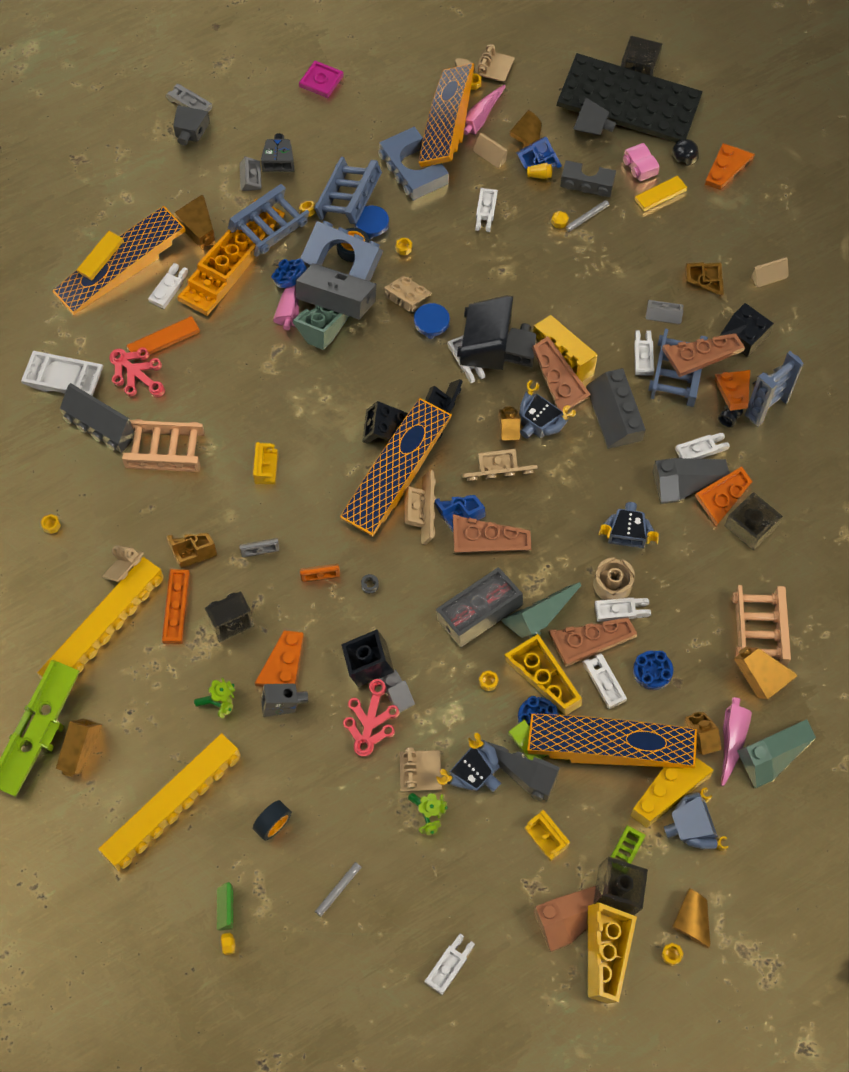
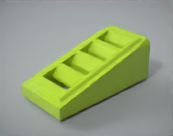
[608,825,646,872]

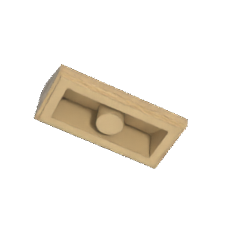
[473,133,507,168]
[751,257,789,287]

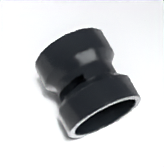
[718,404,743,428]

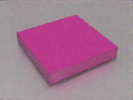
[299,60,344,98]

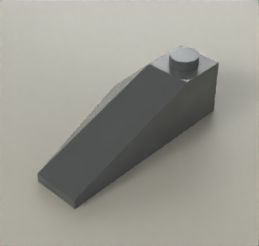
[652,458,730,504]
[486,741,560,801]

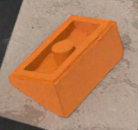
[300,564,340,582]

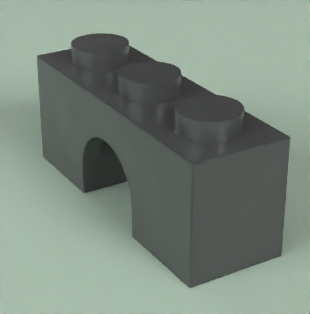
[560,160,616,197]

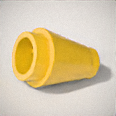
[527,163,552,180]

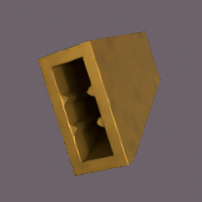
[174,195,215,249]
[734,647,797,699]
[55,718,102,777]

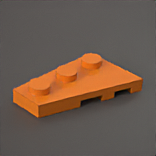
[705,143,755,190]
[715,370,750,411]
[695,466,753,526]
[255,630,304,687]

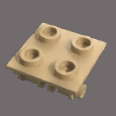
[474,44,515,82]
[384,275,432,312]
[102,545,144,582]
[400,747,442,792]

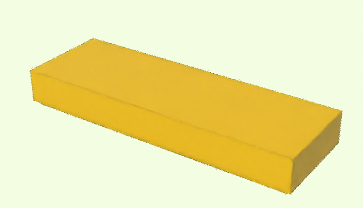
[634,175,687,212]
[76,231,124,281]

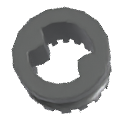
[361,574,379,594]

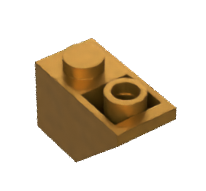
[499,406,520,440]
[685,712,722,755]

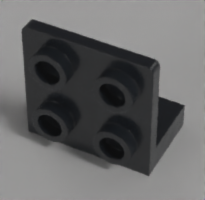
[362,401,408,444]

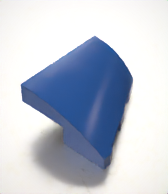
[516,136,562,169]
[434,495,486,532]

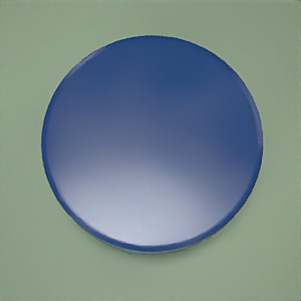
[354,205,389,239]
[271,258,307,288]
[414,303,450,339]
[633,651,673,690]
[518,696,558,726]

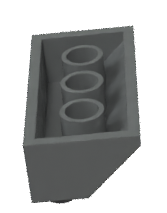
[586,368,646,449]
[60,383,134,453]

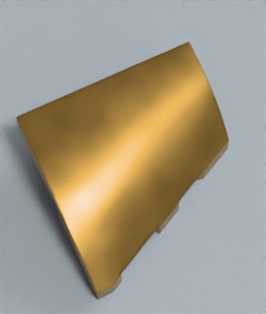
[510,110,542,148]
[685,262,724,296]
[167,533,217,568]
[672,888,711,948]

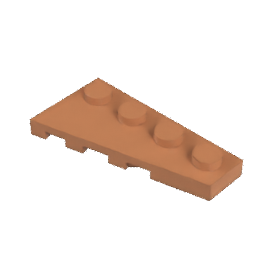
[662,333,745,377]
[532,336,591,411]
[453,514,531,553]
[549,618,637,667]

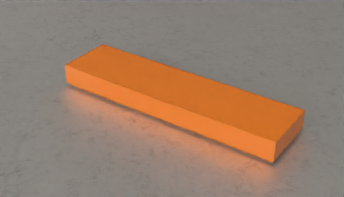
[126,316,200,362]
[162,569,190,644]

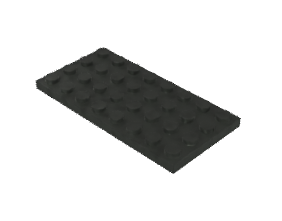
[556,53,703,143]

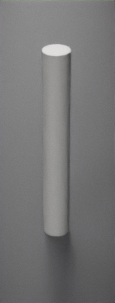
[565,200,609,232]
[315,862,362,917]

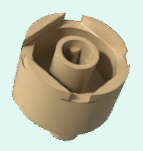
[593,558,635,600]

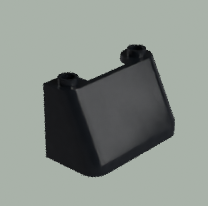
[457,295,513,370]

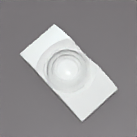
[21,351,103,396]

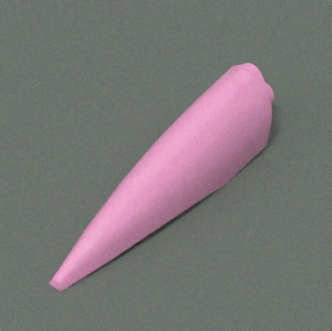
[464,85,505,135]
[273,285,299,330]
[721,697,752,786]

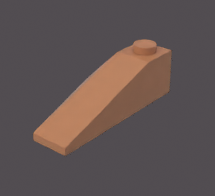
[534,881,620,952]

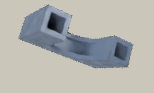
[378,126,449,201]
[301,221,383,281]

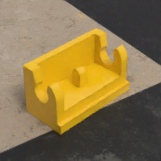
[253,442,278,484]
[524,810,570,861]

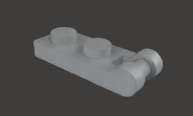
[166,84,212,112]

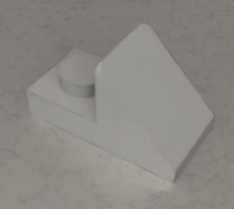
[380,669,415,713]

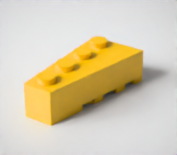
[533,315,598,382]
[504,634,582,715]
[630,758,714,828]
[588,903,637,1004]

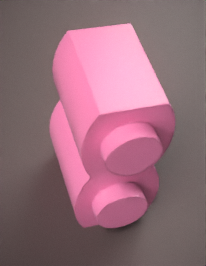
[623,143,660,181]

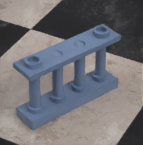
[314,157,382,224]
[228,184,309,257]
[648,329,708,407]
[745,351,804,427]

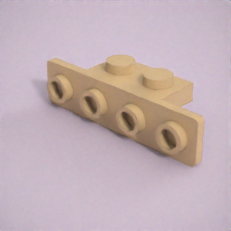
[462,449,538,481]
[404,470,436,545]

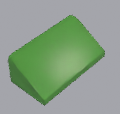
[217,882,233,930]

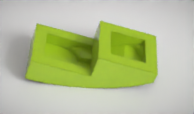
[508,720,547,760]

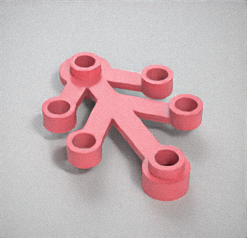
[109,348,165,398]
[343,679,400,757]

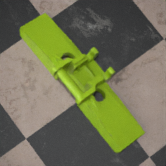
[0,660,80,797]

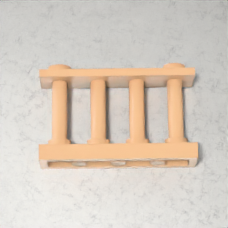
[122,419,205,472]
[732,585,791,667]

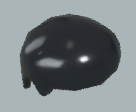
[672,139,699,166]

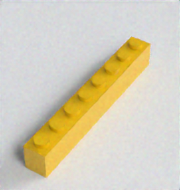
[37,557,163,679]
[98,733,240,871]

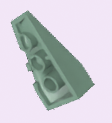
[293,305,349,350]
[501,582,582,638]
[737,719,816,788]

